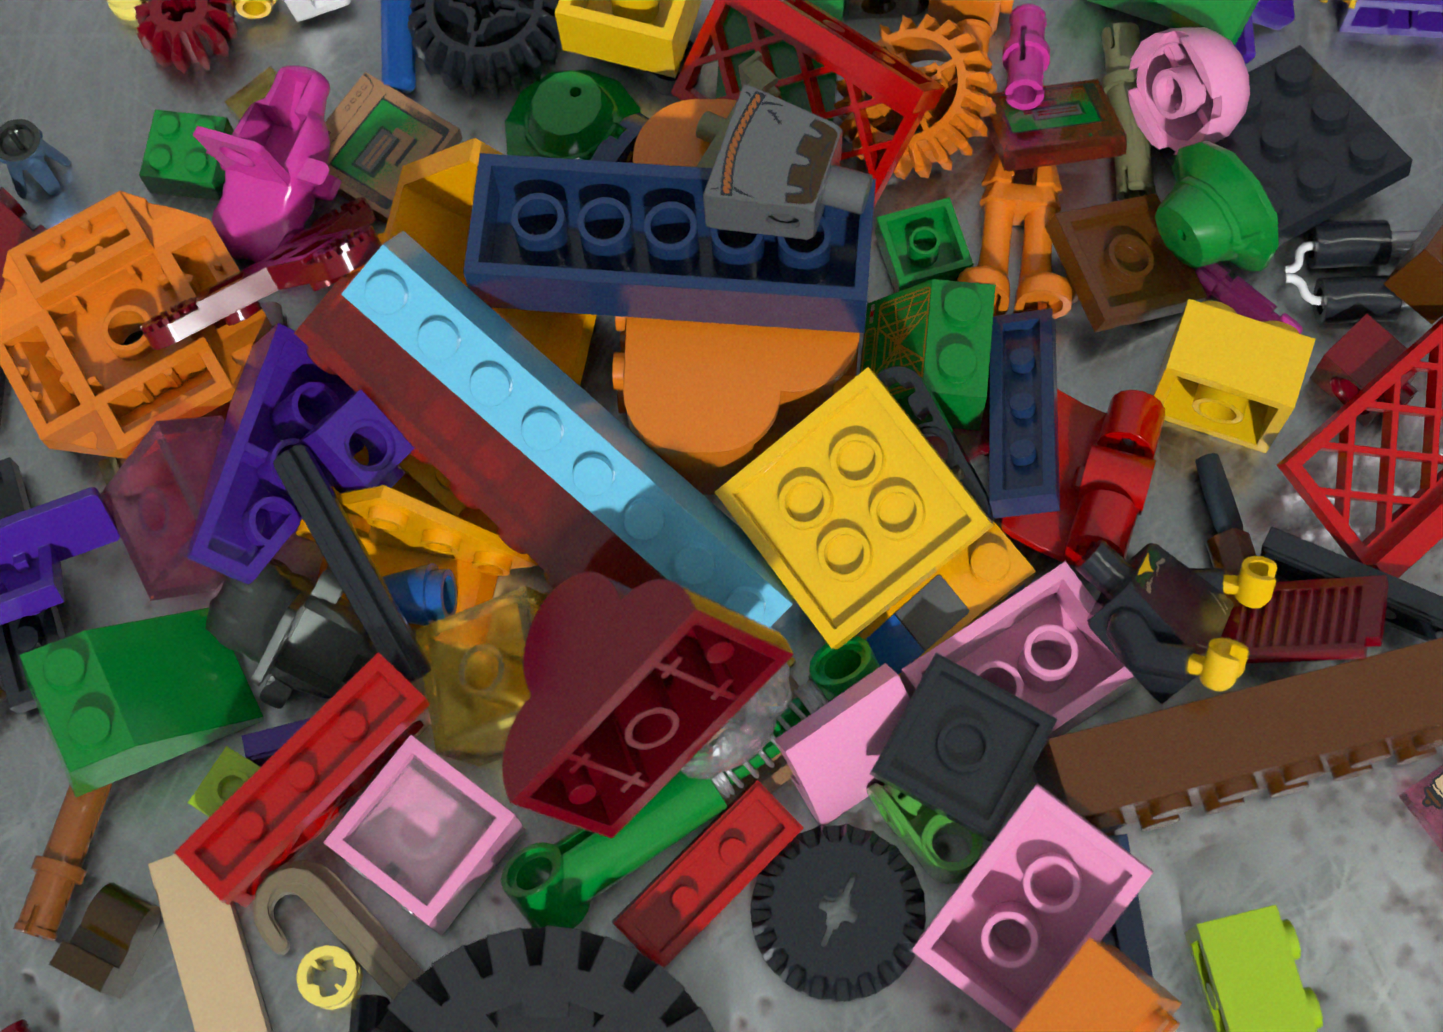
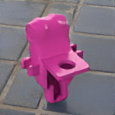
[193,65,341,263]

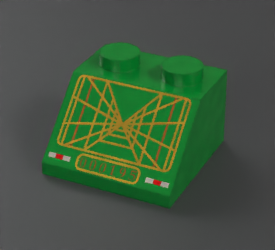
[860,279,996,431]

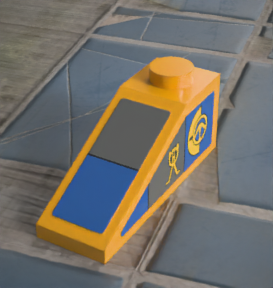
[858,522,1036,677]

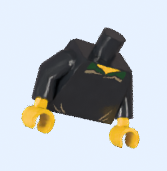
[1075,539,1277,705]

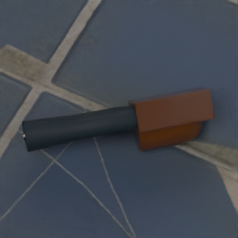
[1195,453,1256,576]

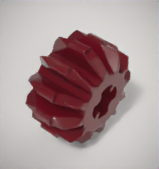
[134,0,238,75]

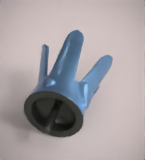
[0,119,71,198]

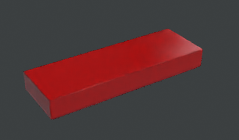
[612,779,804,968]

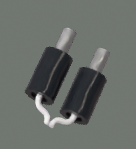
[1283,219,1423,324]

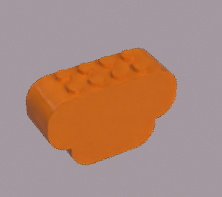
[612,99,860,495]

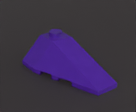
[186,323,394,584]

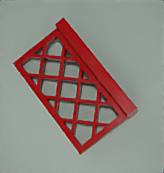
[671,0,946,207]
[1277,317,1443,578]
[174,652,436,908]

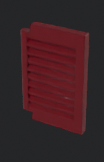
[1220,575,1389,664]

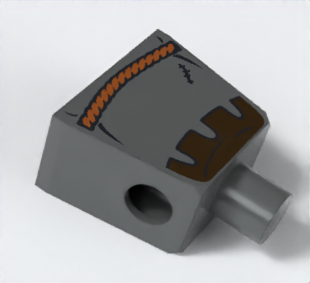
[703,84,873,240]

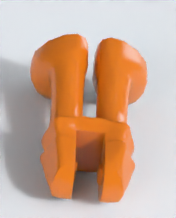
[957,152,1072,319]

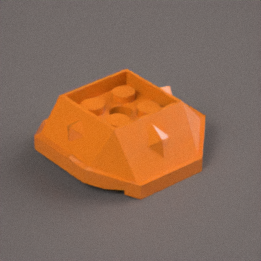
[0,191,272,459]

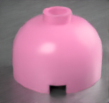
[1128,27,1250,155]

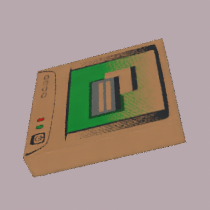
[325,72,463,224]

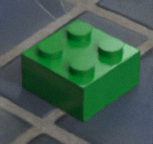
[139,109,234,201]
[875,197,974,293]

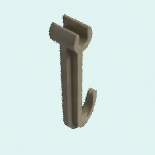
[253,860,424,1000]

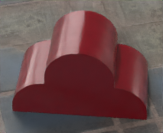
[502,572,794,839]

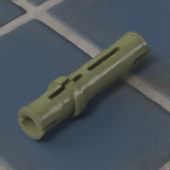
[1101,22,1156,201]

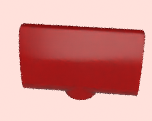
[1001,388,1165,566]

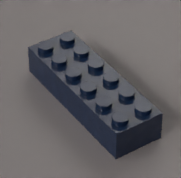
[463,153,876,333]

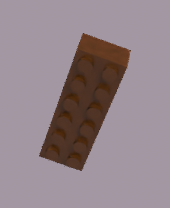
[1033,638,1443,836]

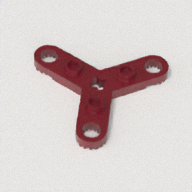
[140,196,382,350]

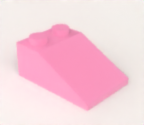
[911,783,1153,1031]

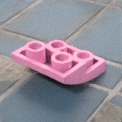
[774,663,910,826]

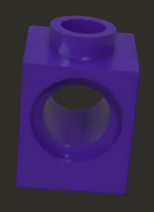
[295,389,415,494]

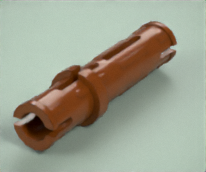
[13,783,113,941]

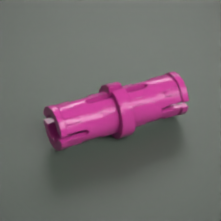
[1002,4,1050,110]

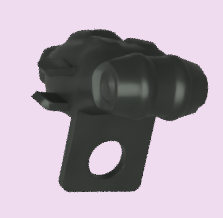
[205,558,378,709]

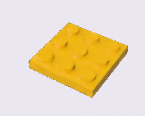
[715,367,995,649]

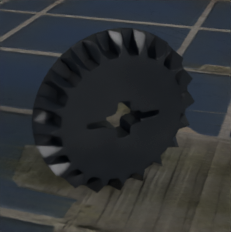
[751,823,926,1002]

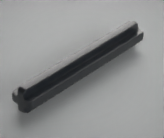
[273,444,431,684]

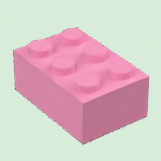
[900,561,1138,749]

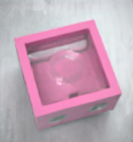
[323,735,525,936]

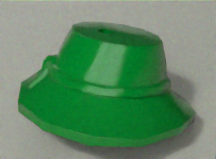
[505,69,641,160]
[1155,140,1279,271]

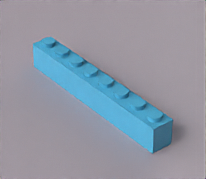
[341,231,794,627]

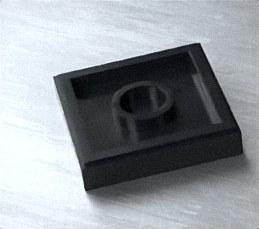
[869,653,1058,842]

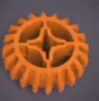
[833,14,998,180]

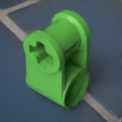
[866,783,983,884]

